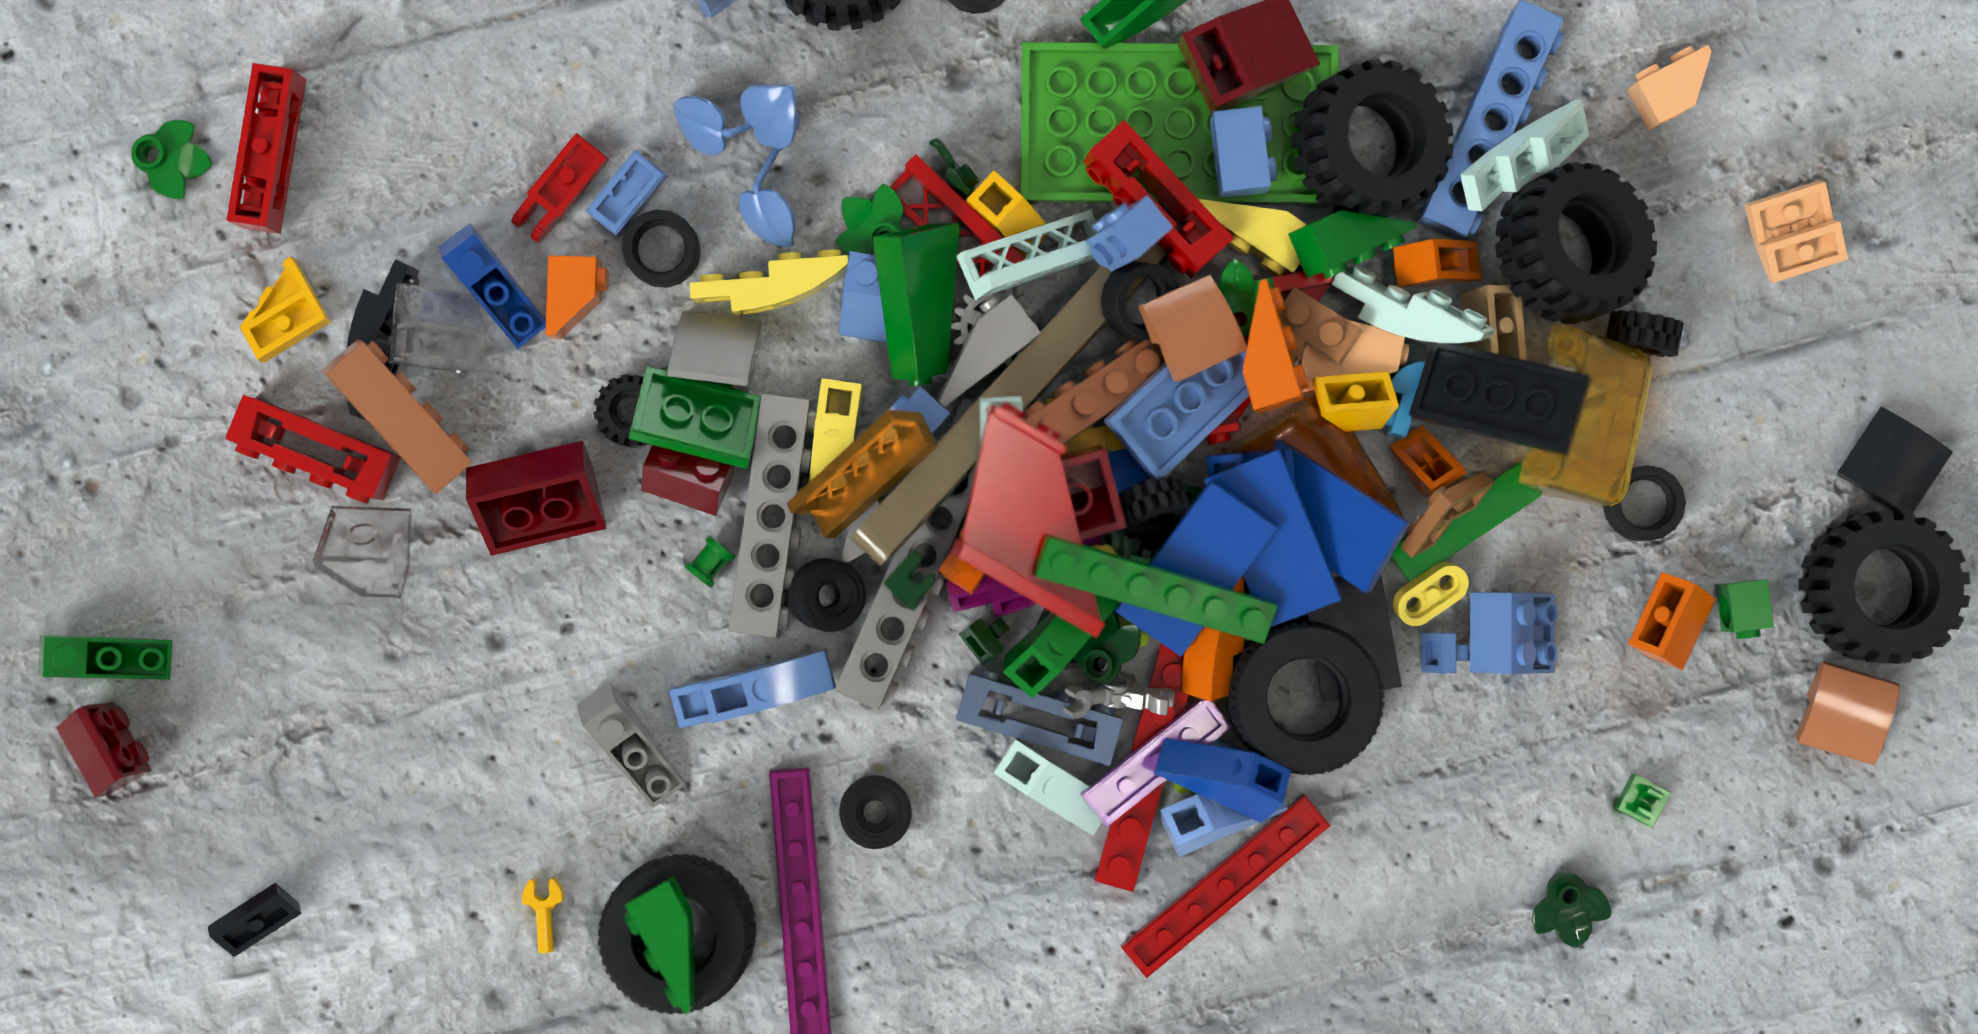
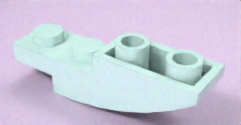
[1331,266,1495,343]

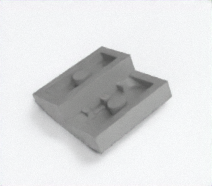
[667,311,761,386]

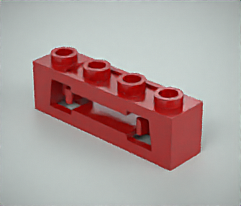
[226,63,306,234]
[1083,120,1234,279]
[225,394,401,504]

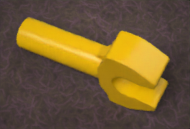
[522,877,565,953]

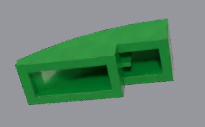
[1079,0,1187,49]

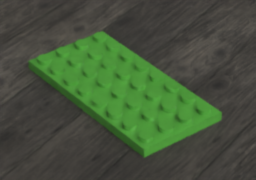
[1021,42,1339,205]

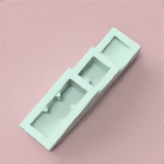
[1460,100,1589,211]

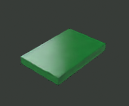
[628,366,761,469]

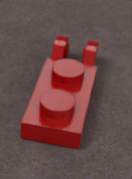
[511,133,609,243]

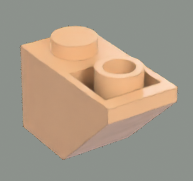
[1627,45,1712,131]

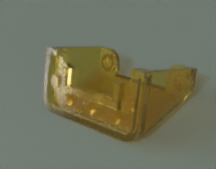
[1519,323,1653,506]

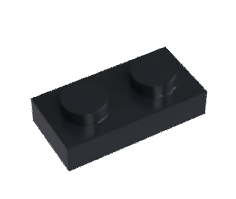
[207,883,302,957]

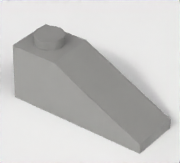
[938,292,1041,407]

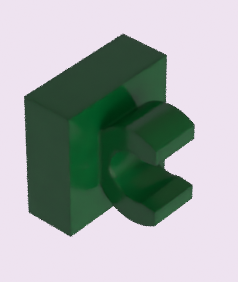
[958,617,1010,666]

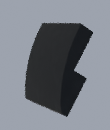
[1837,406,1953,513]

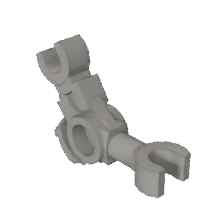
[1063,672,1175,719]

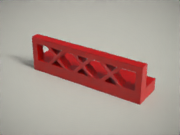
[890,154,1025,293]

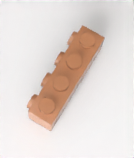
[321,339,473,494]
[1023,339,1166,445]

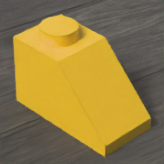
[1312,371,1399,432]

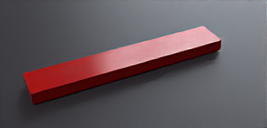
[1120,794,1331,978]

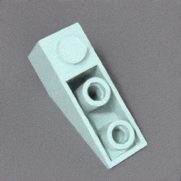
[993,738,1102,836]

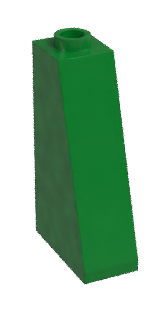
[873,223,959,386]

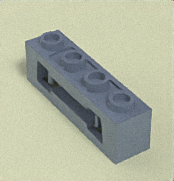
[956,668,1124,766]

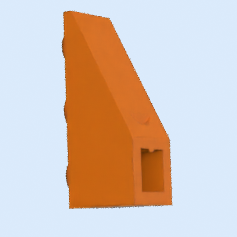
[1242,279,1309,414]

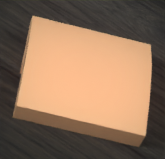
[1744,180,1848,283]

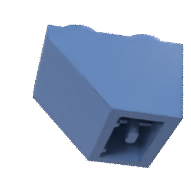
[1470,593,1558,674]

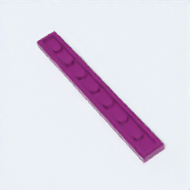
[769,767,832,1034]

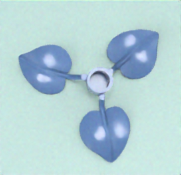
[673,84,800,247]

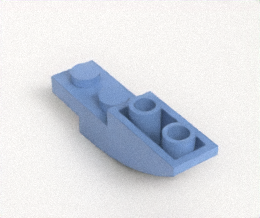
[669,649,836,729]

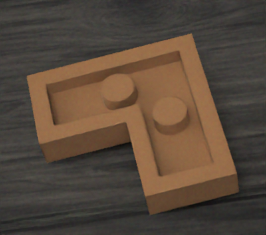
[1279,287,1363,365]
[1400,471,1495,558]

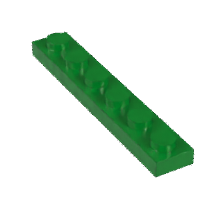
[1033,534,1278,644]

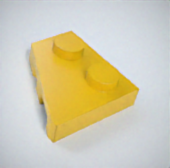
[239,256,331,363]

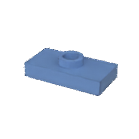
[585,150,668,237]

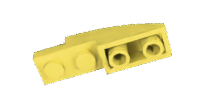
[690,250,849,316]

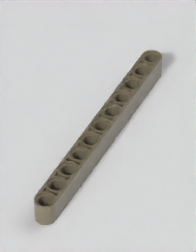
[851,243,1168,566]

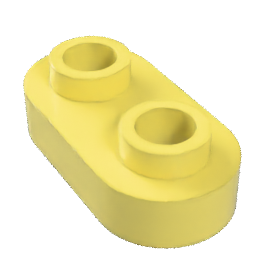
[1392,561,1469,626]

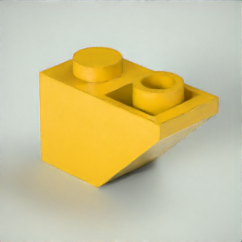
[967,170,1047,258]

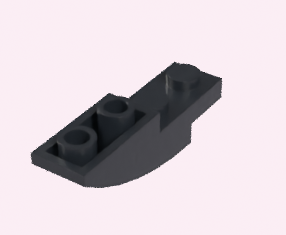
[346,259,419,420]

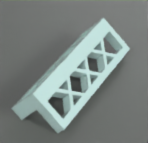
[957,209,1096,300]

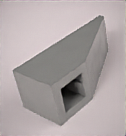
[577,682,686,808]

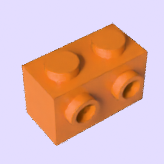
[1628,572,1716,671]

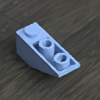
[1161,794,1288,858]

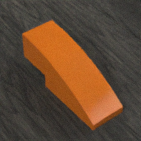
[1182,576,1244,702]

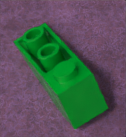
[1288,210,1417,279]
[1003,594,1119,699]
[38,635,172,680]
[624,876,695,1015]

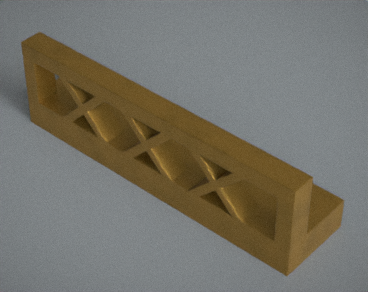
[786,409,938,538]

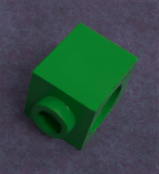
[1715,580,1774,639]

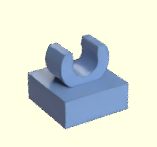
[1421,633,1470,674]

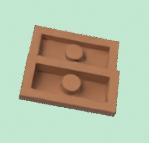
[1138,275,1247,381]
[1795,661,1900,765]

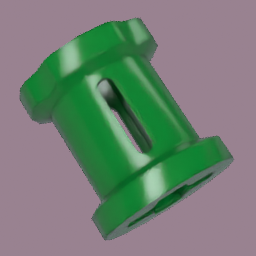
[684,535,736,588]

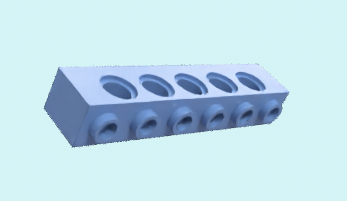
[1416,0,1564,240]

